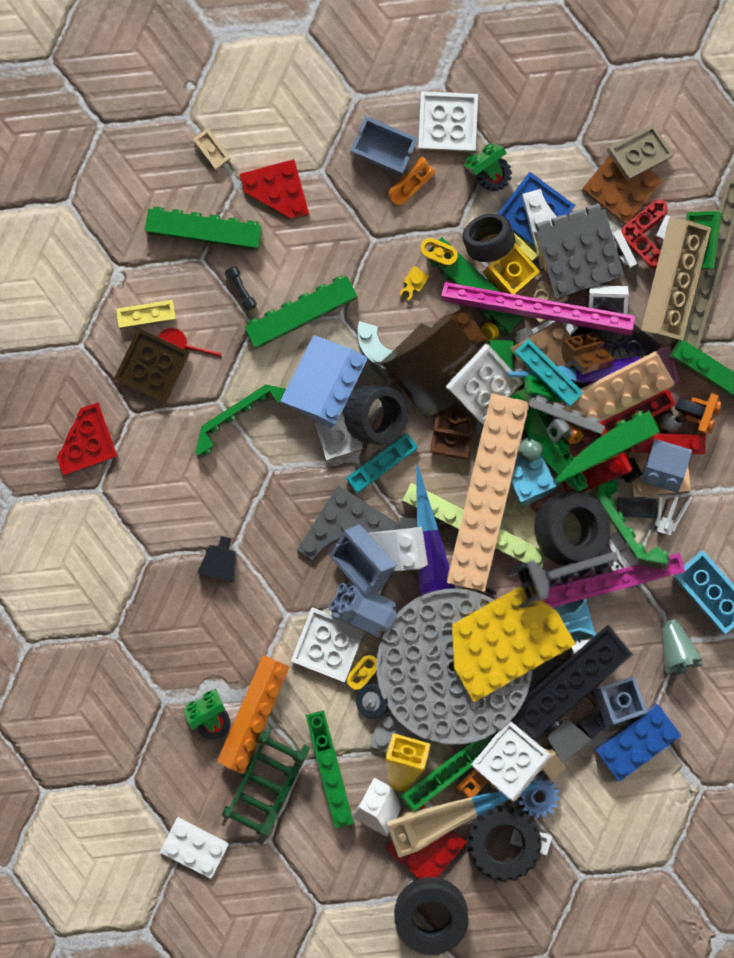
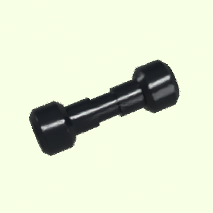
[224,266,257,312]

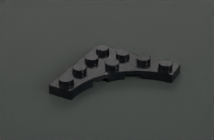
[570,297,661,357]

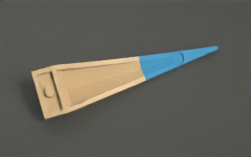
[387,782,539,857]

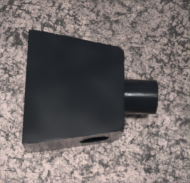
[197,536,237,583]

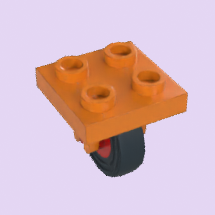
[675,393,721,437]

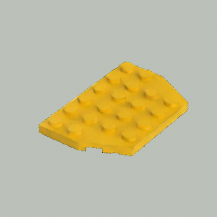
[452,586,576,702]

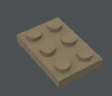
[607,124,674,182]

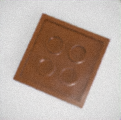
[582,156,663,224]

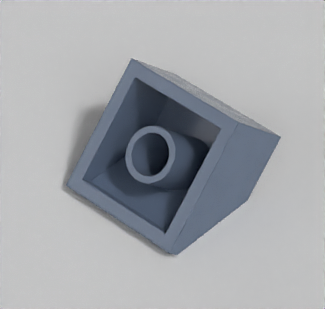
[641,439,692,493]

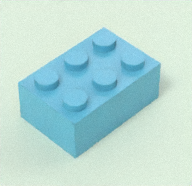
[510,437,556,507]

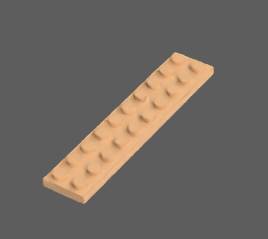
[447,393,529,591]

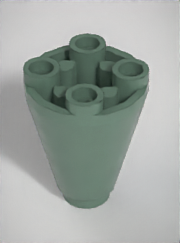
[662,619,703,675]

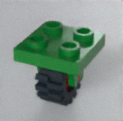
[463,143,512,191]

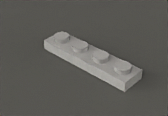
[528,395,604,434]

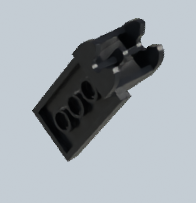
[507,551,619,609]

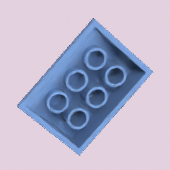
[280,335,368,429]

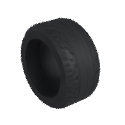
[463,214,515,262]

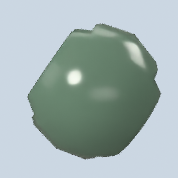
[518,439,543,462]

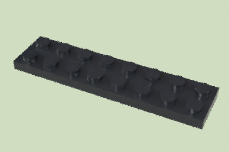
[497,625,634,741]

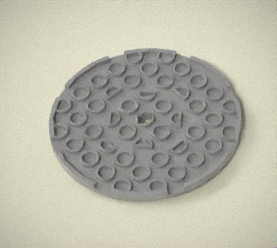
[377,589,532,744]

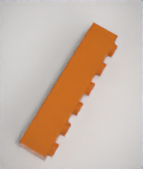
[217,655,290,774]

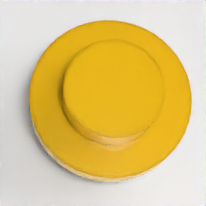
[481,322,499,341]

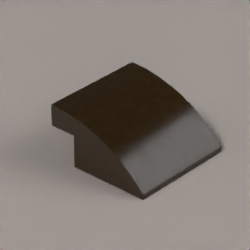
[381,314,479,417]

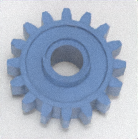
[518,775,560,818]

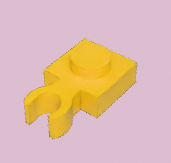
[400,266,430,301]

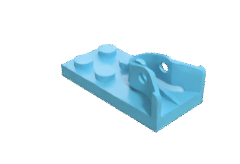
[553,598,596,641]

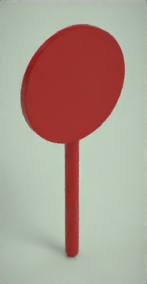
[158,328,222,357]

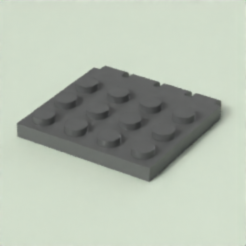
[533,204,624,299]

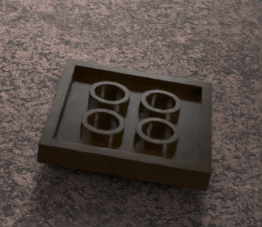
[114,328,191,404]

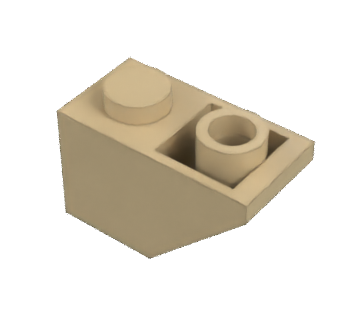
[542,748,566,780]

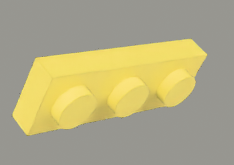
[116,300,176,328]

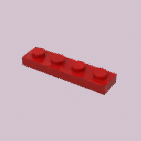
[629,434,705,455]
[562,452,632,492]

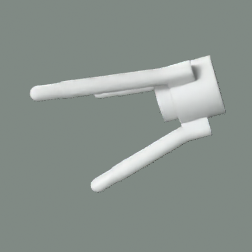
[655,496,692,535]

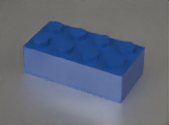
[594,704,682,782]

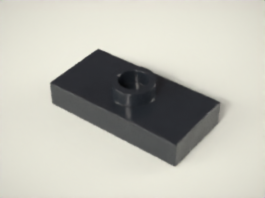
[617,497,656,518]

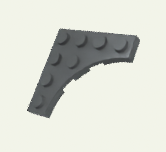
[297,485,399,560]

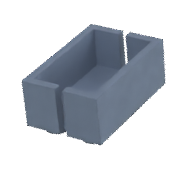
[350,116,418,177]
[329,524,397,597]

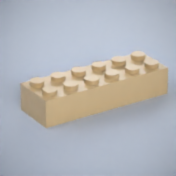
[641,217,711,340]

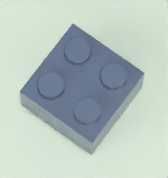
[593,676,648,727]

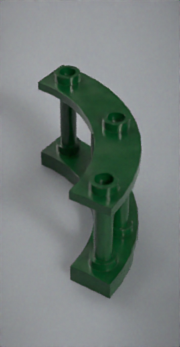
[221,727,311,846]

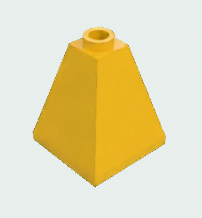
[385,734,430,792]

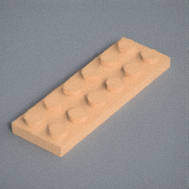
[552,352,674,431]

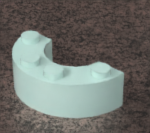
[358,321,393,371]

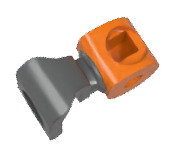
[546,418,583,444]

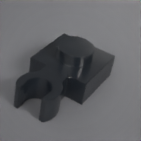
[578,711,606,739]

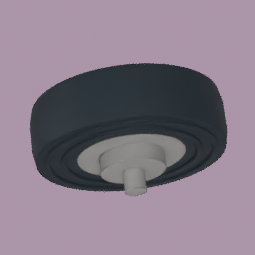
[356,684,389,719]

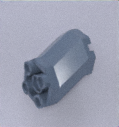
[329,581,396,638]

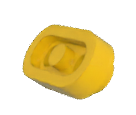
[420,238,458,266]
[347,655,377,689]

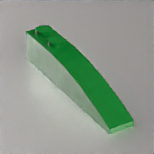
[668,340,734,399]
[553,411,660,485]
[399,731,498,812]

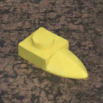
[514,234,538,262]

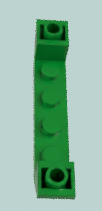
[195,384,286,458]
[597,480,670,570]

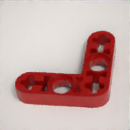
[621,199,668,269]

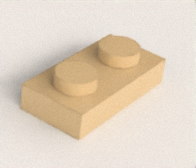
[193,128,231,170]

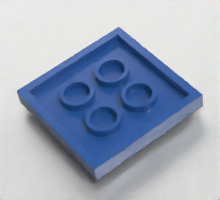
[498,171,575,247]

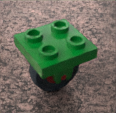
[183,689,230,739]

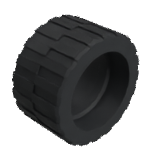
[344,385,409,445]

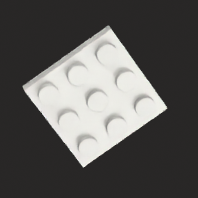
[418,91,478,152]
[446,344,523,424]
[291,607,364,682]
[472,721,552,801]

